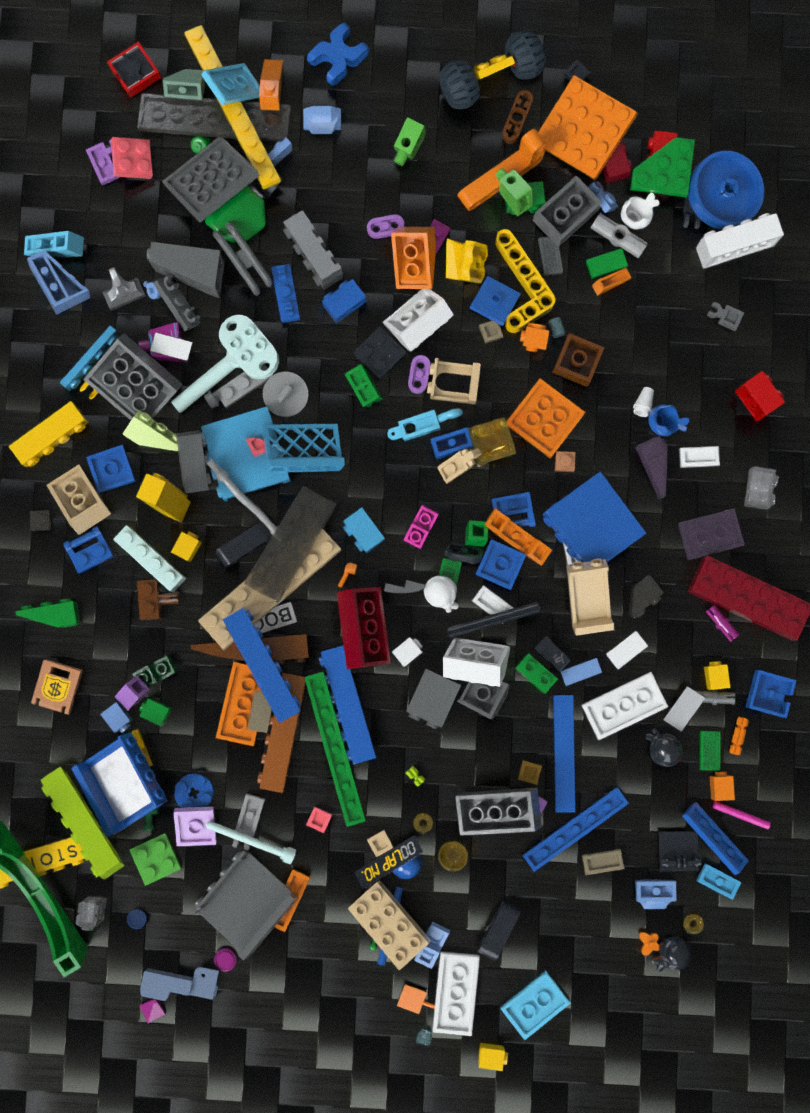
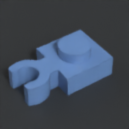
[588,181,618,213]

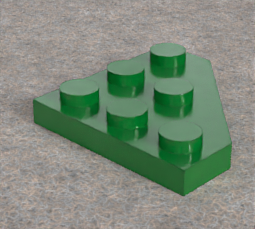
[630,137,695,197]

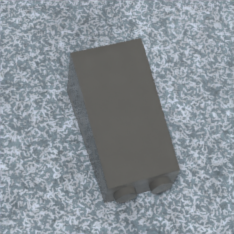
[147,242,225,298]

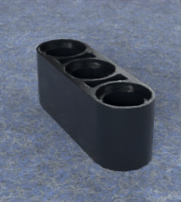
[215,522,272,568]
[477,901,521,961]

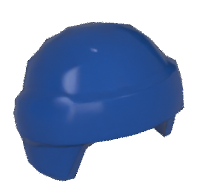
[648,404,689,436]

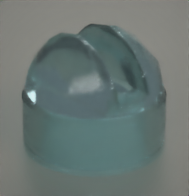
[416,1030,432,1045]

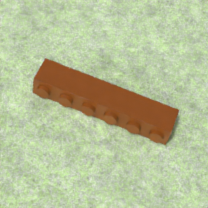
[257,673,306,793]

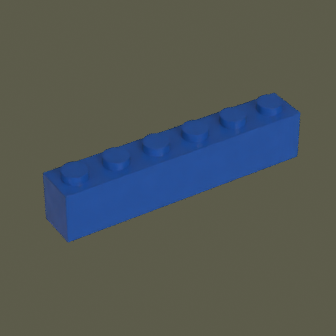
[222,608,301,723]
[319,646,376,765]

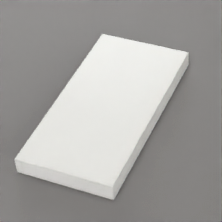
[582,672,668,740]
[432,951,480,1036]

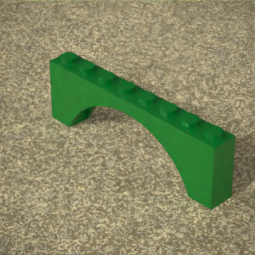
[0,820,88,977]

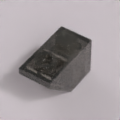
[629,575,664,618]

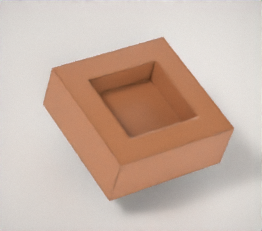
[555,451,575,472]

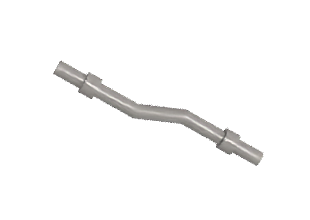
[207,459,290,547]

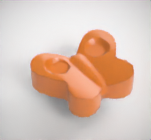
[639,932,659,956]

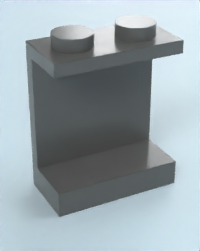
[406,669,461,729]

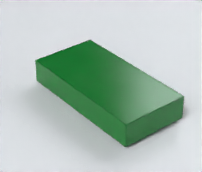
[586,248,628,279]

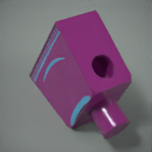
[139,322,185,362]

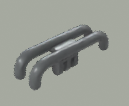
[213,222,273,296]

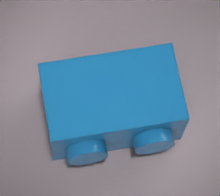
[343,508,385,553]

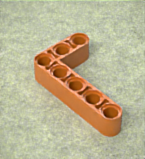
[457,129,546,211]

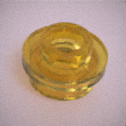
[413,813,433,833]
[683,914,704,934]

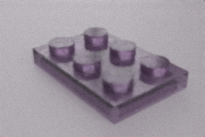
[678,509,744,560]

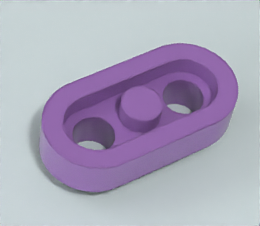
[367,215,404,239]
[408,355,430,394]

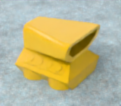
[446,239,488,283]

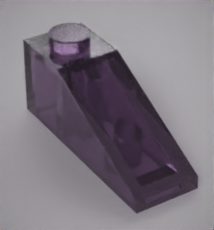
[636,436,668,499]

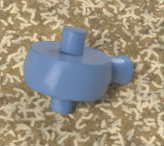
[143,281,161,299]

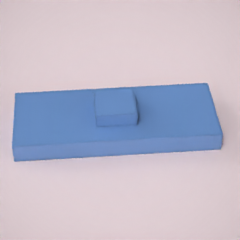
[561,658,602,686]

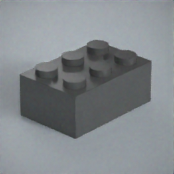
[533,176,602,247]

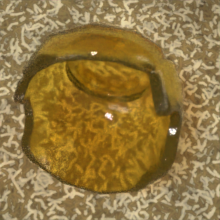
[438,841,468,871]

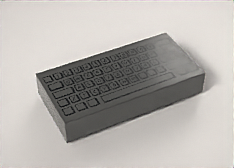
[538,237,563,276]

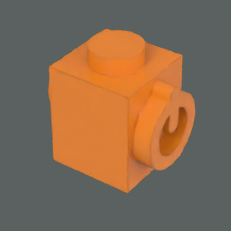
[520,323,549,352]

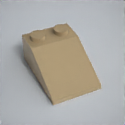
[47,465,111,535]

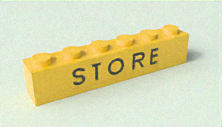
[0,837,84,889]

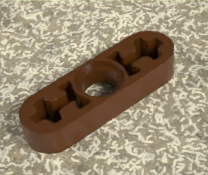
[502,90,533,144]

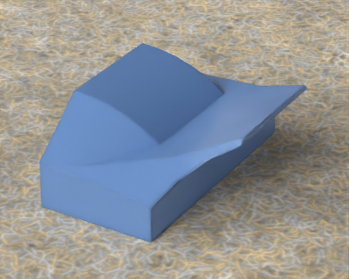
[303,106,341,134]
[636,879,676,909]

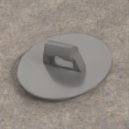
[263,372,308,417]

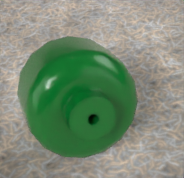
[191,134,211,154]

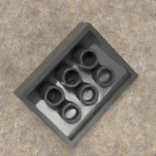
[83,333,183,420]

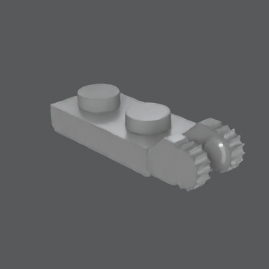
[232,793,265,851]

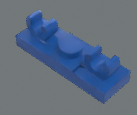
[271,264,300,323]

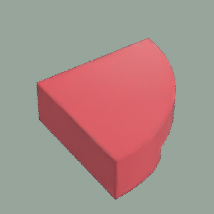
[246,438,271,457]

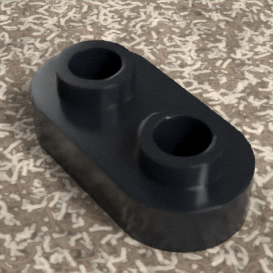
[444,542,483,564]

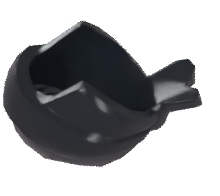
[646,728,683,767]
[651,936,691,972]

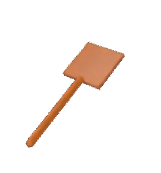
[397,984,435,1014]

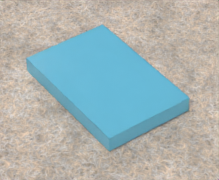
[201,63,260,105]
[500,970,571,1040]

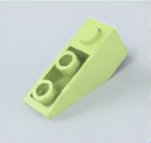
[123,410,178,451]

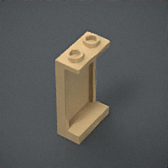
[567,559,614,636]

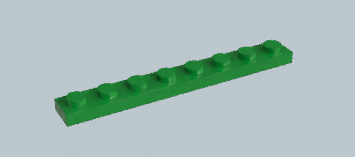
[304,671,365,827]

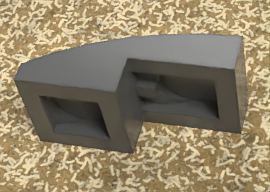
[384,580,425,594]

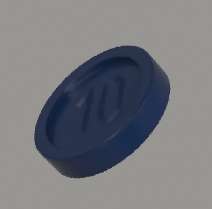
[127,909,147,929]

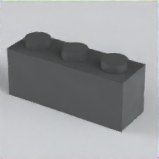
[176,430,211,493]

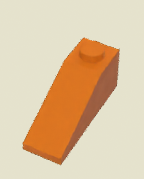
[259,59,283,110]

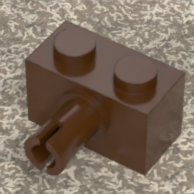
[137,580,180,621]

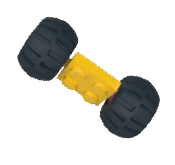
[439,30,546,109]

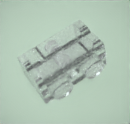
[744,467,778,510]
[76,896,107,931]

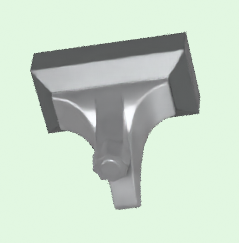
[103,267,146,311]

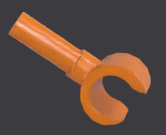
[338,563,357,588]

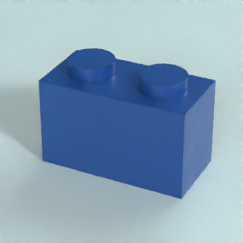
[322,279,367,324]
[431,428,473,460]

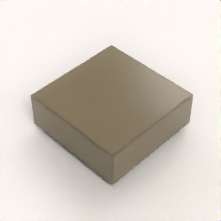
[479,321,503,344]

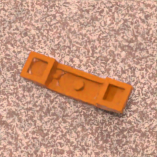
[484,509,552,566]

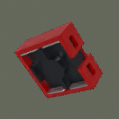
[107,42,161,98]

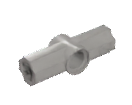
[591,213,648,258]

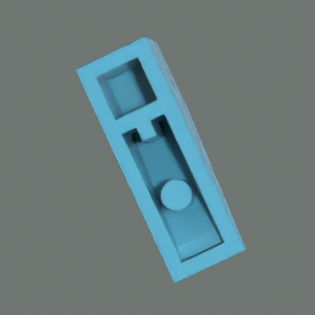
[24,231,84,258]

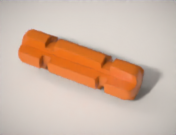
[730,717,749,755]

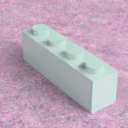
[113,525,186,592]

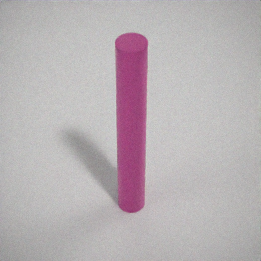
[713,801,771,829]

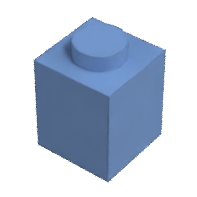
[101,702,133,733]

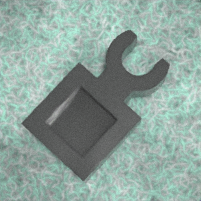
[707,302,744,331]

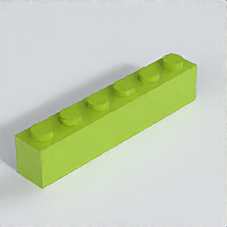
[41,767,125,880]

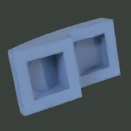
[414,921,450,969]

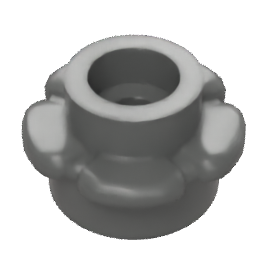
[204,391,221,409]

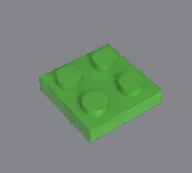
[130,833,182,886]

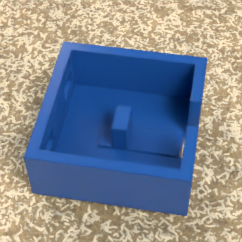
[746,670,796,718]

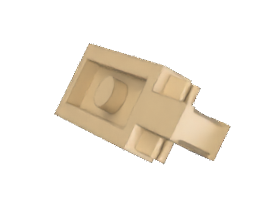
[437,448,482,484]

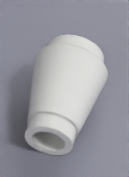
[633,387,654,417]

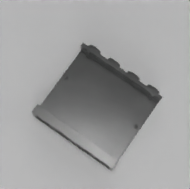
[192,851,299,961]

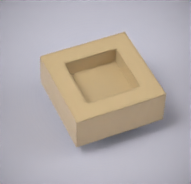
[367,830,393,857]

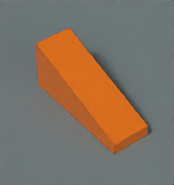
[592,268,632,296]

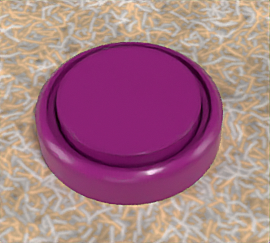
[214,948,237,972]

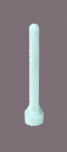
[206,821,296,864]

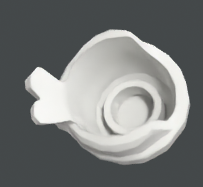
[621,193,660,230]
[424,576,458,613]

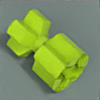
[406,766,425,786]

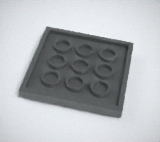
[162,136,260,222]

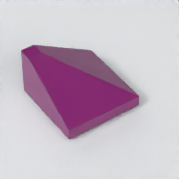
[139,999,166,1023]

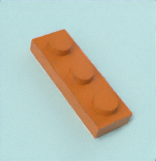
[275,869,310,932]

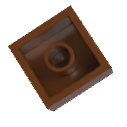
[552,333,605,387]

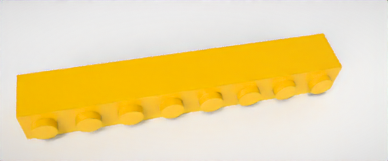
[136,473,191,523]

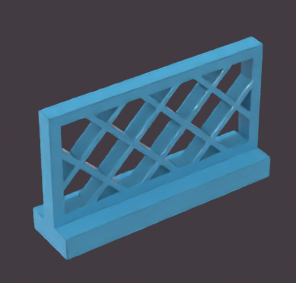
[263,424,345,473]

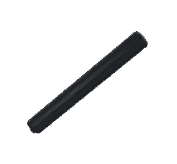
[447,602,540,638]

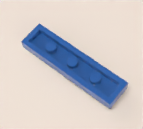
[682,802,749,875]

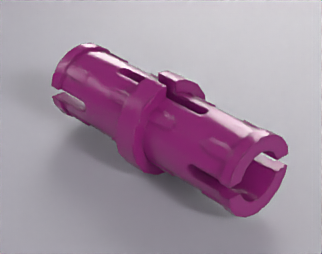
[706,604,740,642]

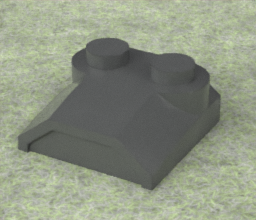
[457,681,510,720]

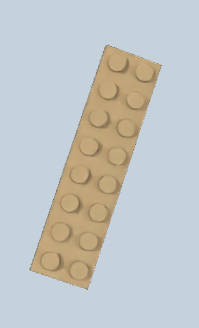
[198,521,341,650]

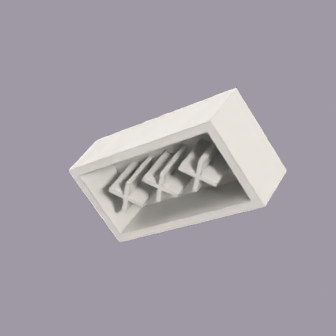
[696,213,784,269]

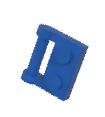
[491,492,535,527]
[63,526,114,574]

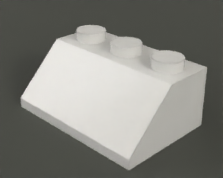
[383,289,453,351]
[443,637,510,687]

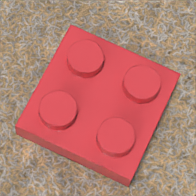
[111,137,153,179]

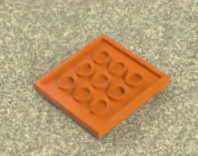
[538,76,638,180]

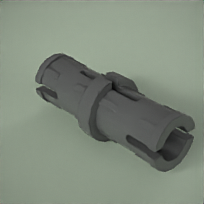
[695,690,735,705]

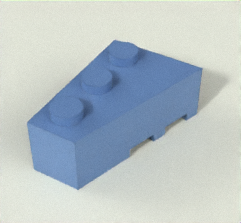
[27,250,90,315]

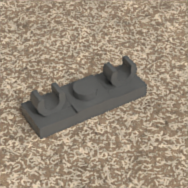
[153,274,200,331]

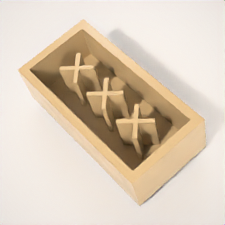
[348,881,431,970]

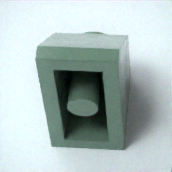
[163,69,205,100]

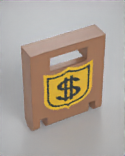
[31,659,83,715]

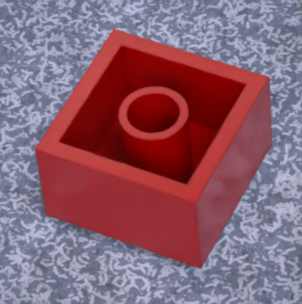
[735,371,785,422]

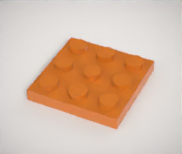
[505,379,586,458]

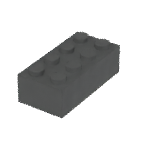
[456,788,542,835]

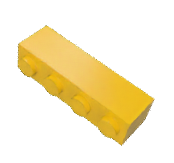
[9,401,88,467]

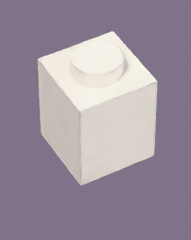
[392,637,422,667]

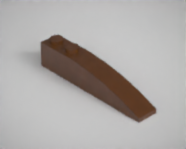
[190,634,310,664]

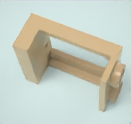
[427,358,481,404]

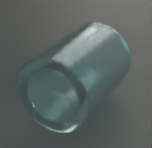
[548,317,566,338]

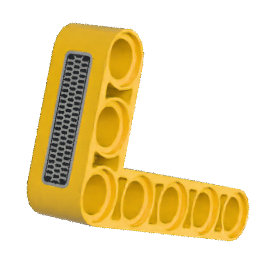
[495,229,555,333]

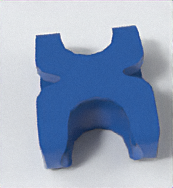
[307,23,370,86]

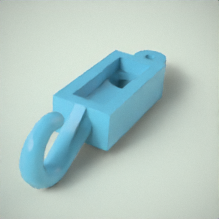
[387,409,463,441]

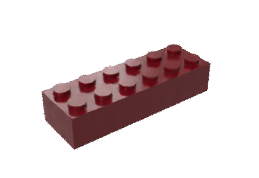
[687,556,810,641]

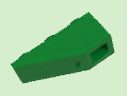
[16,598,81,628]

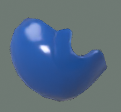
[392,855,422,879]

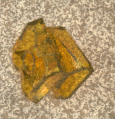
[468,417,516,467]

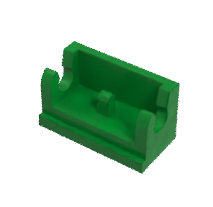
[345,364,383,407]

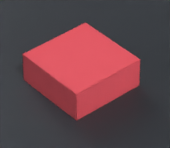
[306,807,332,833]

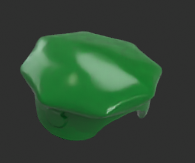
[205,185,266,242]

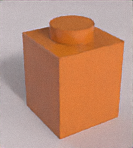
[710,772,735,801]

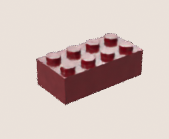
[337,587,391,669]

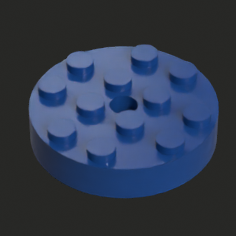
[688,151,764,229]

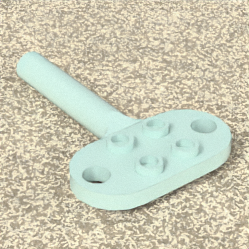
[171,315,279,413]

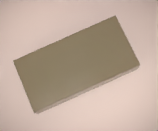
[247,691,272,733]
[582,849,624,875]

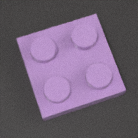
[174,807,217,846]

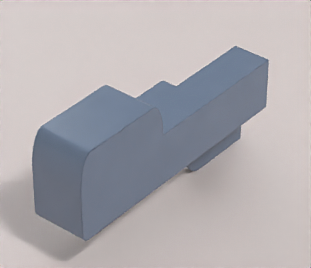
[140,967,219,1001]

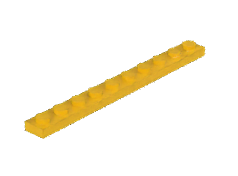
[184,25,280,190]

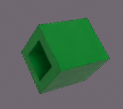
[465,520,488,547]
[139,698,172,726]

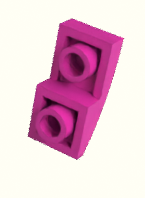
[404,504,439,549]

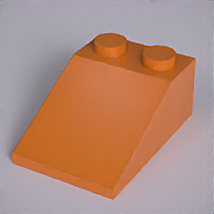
[391,227,436,289]

